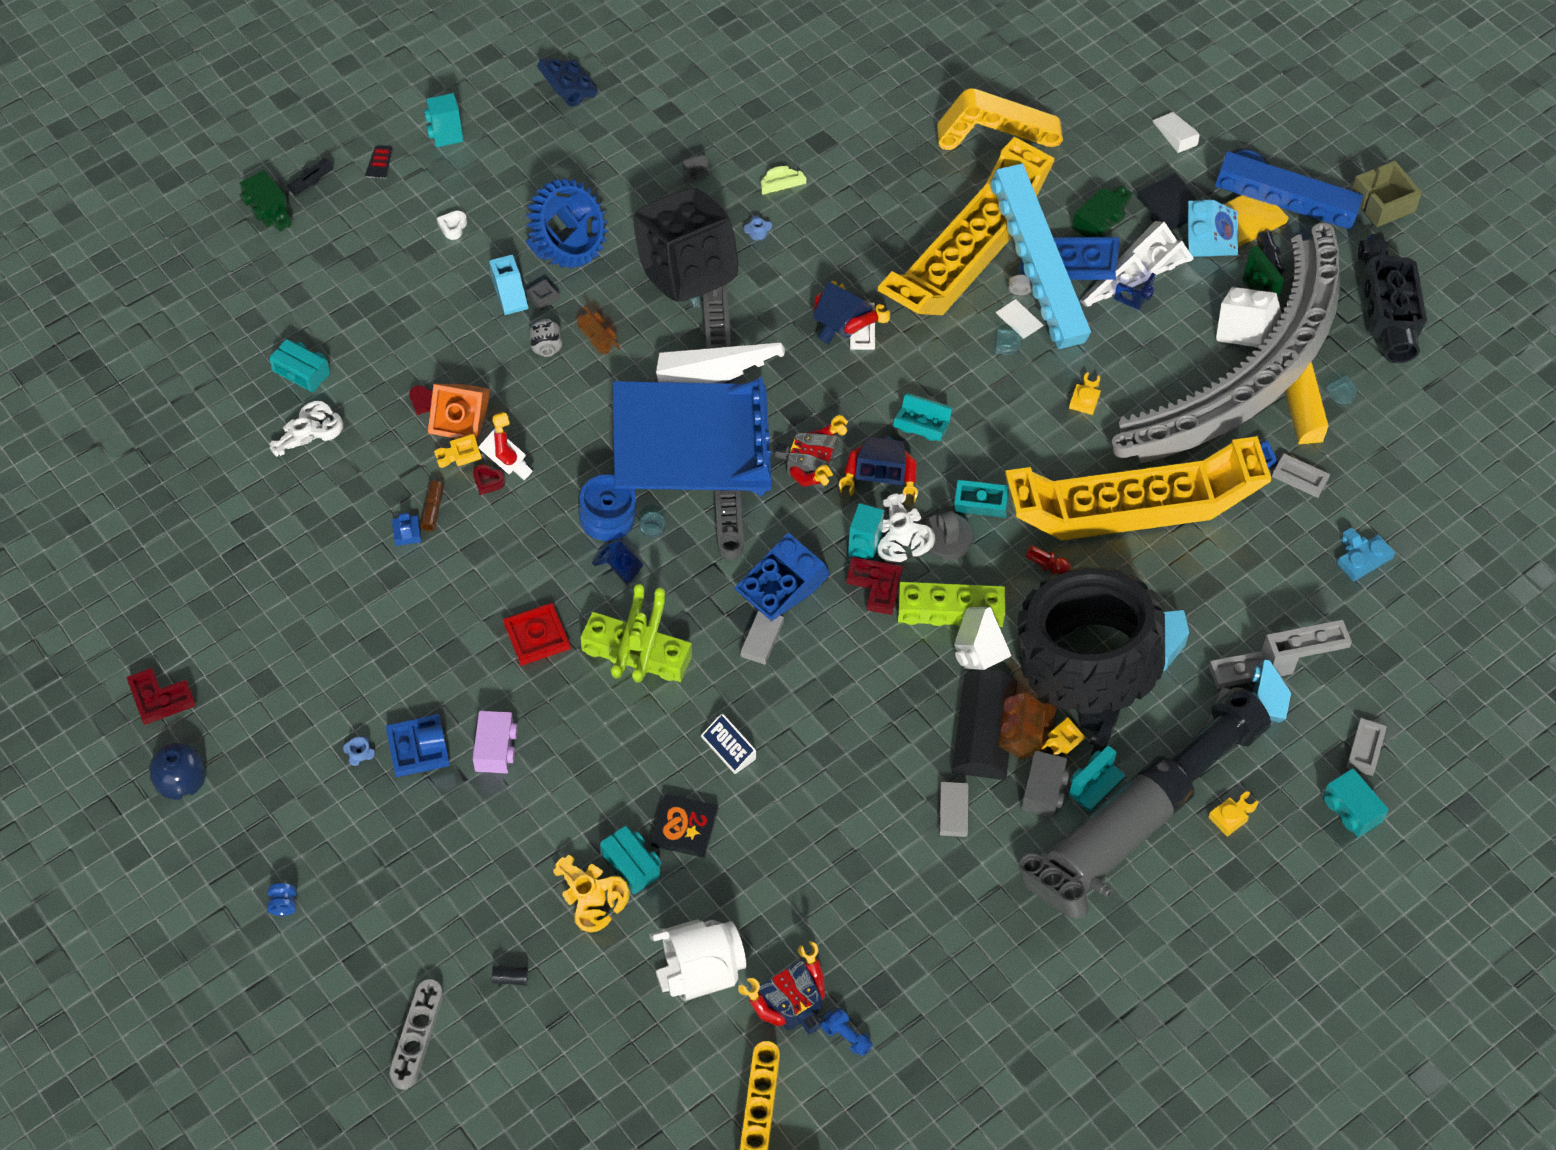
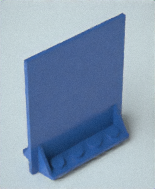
[612,377,772,497]

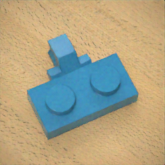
[1337,527,1395,582]

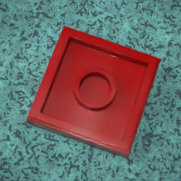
[503,603,571,666]

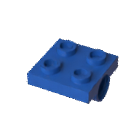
[386,714,450,778]

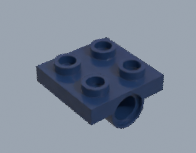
[537,59,598,107]

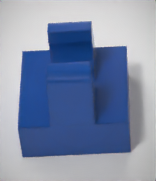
[392,513,421,546]

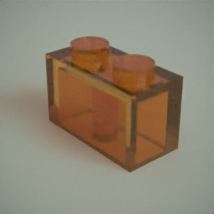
[999,692,1046,760]

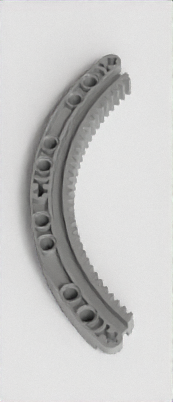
[1112,223,1340,463]

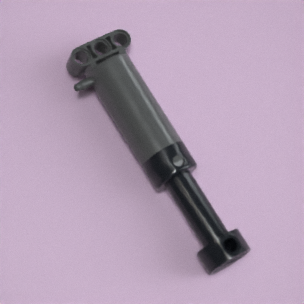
[1019,687,1271,919]

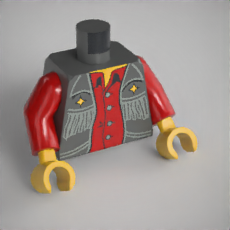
[775,415,848,489]

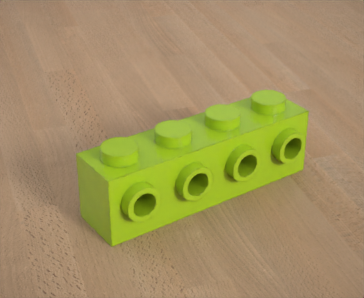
[898,582,1005,627]
[580,612,692,682]

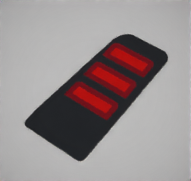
[365,145,393,178]

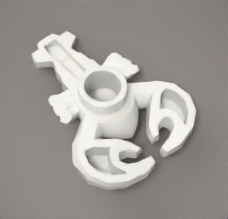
[269,401,343,457]
[877,493,936,563]

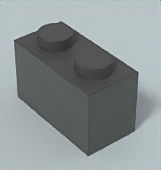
[1021,751,1070,818]

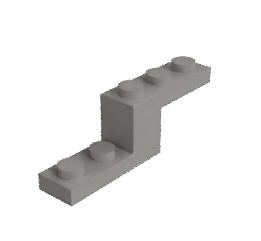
[1209,620,1352,689]

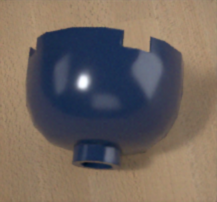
[149,743,206,800]

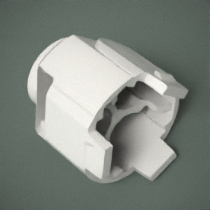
[649,919,746,1001]

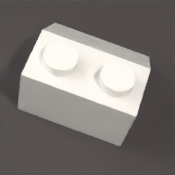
[1216,287,1281,347]
[954,607,1011,670]

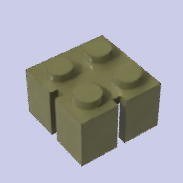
[1352,161,1422,228]

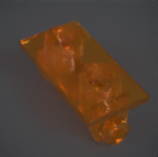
[577,306,620,355]

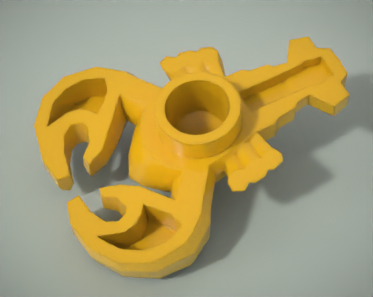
[553,855,630,933]

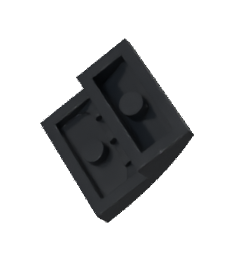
[1137,173,1197,231]

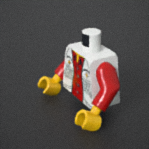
[478,412,534,480]

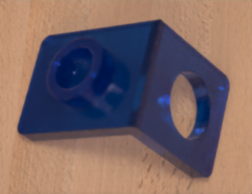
[1114,272,1156,310]
[592,541,643,583]

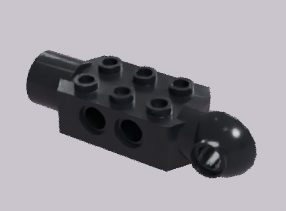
[1357,232,1427,363]

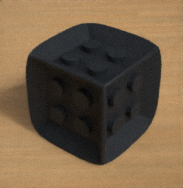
[634,188,738,302]

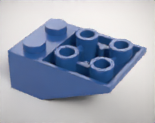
[734,533,830,622]

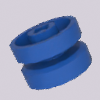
[579,474,636,541]

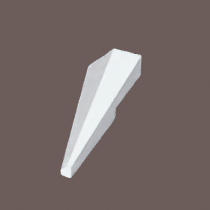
[1080,221,1194,307]
[656,343,785,383]

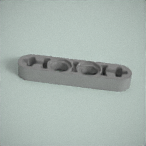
[390,980,443,1089]

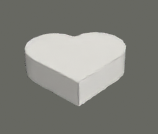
[437,211,467,240]

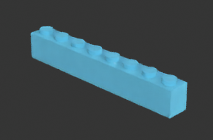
[990,164,1091,350]

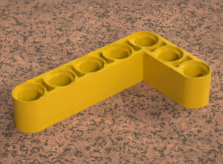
[937,89,1063,150]
[740,1041,780,1150]

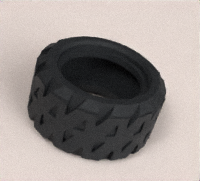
[1018,566,1165,714]

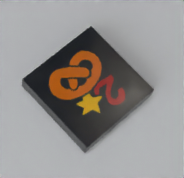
[651,794,718,858]

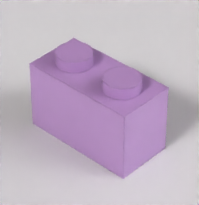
[473,711,518,773]

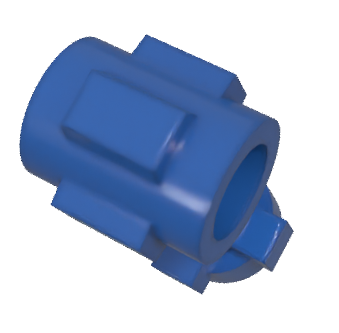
[821,1008,873,1057]

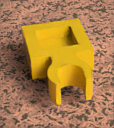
[1069,372,1101,415]
[434,434,482,468]
[1041,718,1086,756]
[1208,792,1258,836]

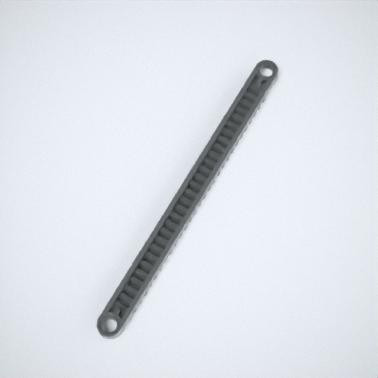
[703,284,744,560]

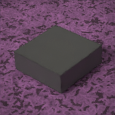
[683,155,708,182]
[526,279,560,311]

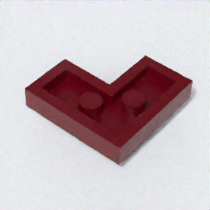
[846,557,903,615]
[126,668,196,725]

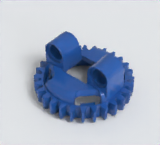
[525,179,608,269]

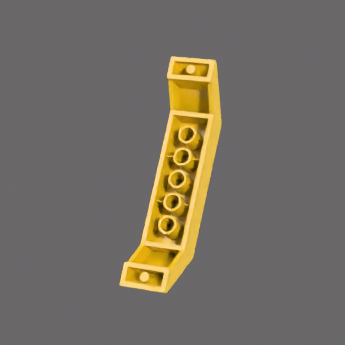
[878,137,1054,315]
[1005,436,1271,541]

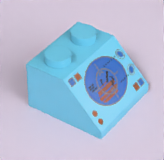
[1188,200,1238,257]

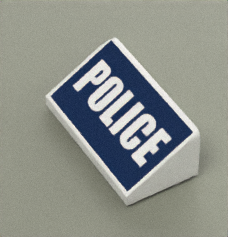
[701,714,756,774]

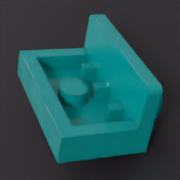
[893,393,953,441]
[1069,745,1125,812]

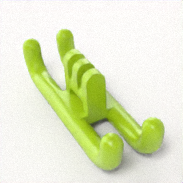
[611,584,665,683]

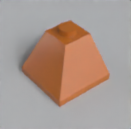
[428,384,490,441]

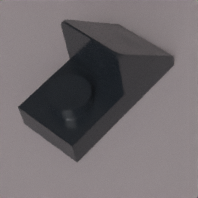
[1080,709,1121,756]

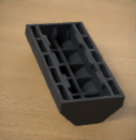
[952,669,1018,780]

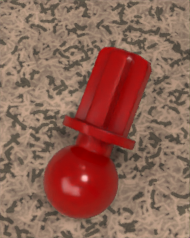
[1025,545,1071,575]

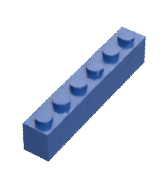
[1215,151,1363,230]

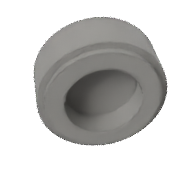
[1009,275,1033,295]

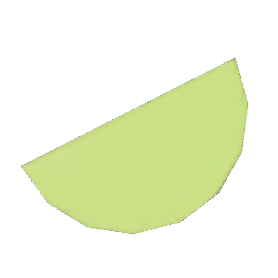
[761,166,806,195]

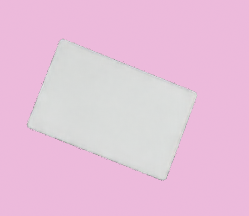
[996,299,1043,339]

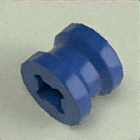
[267,883,297,916]

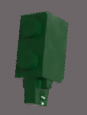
[239,170,292,232]
[1072,186,1132,237]

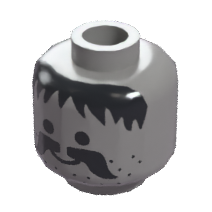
[529,319,562,357]

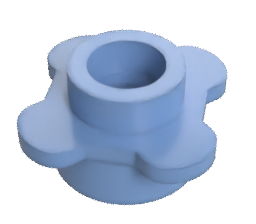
[744,216,772,240]
[343,737,375,766]

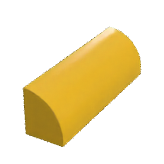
[1285,362,1328,444]

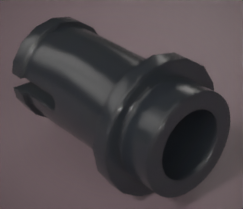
[492,963,528,987]

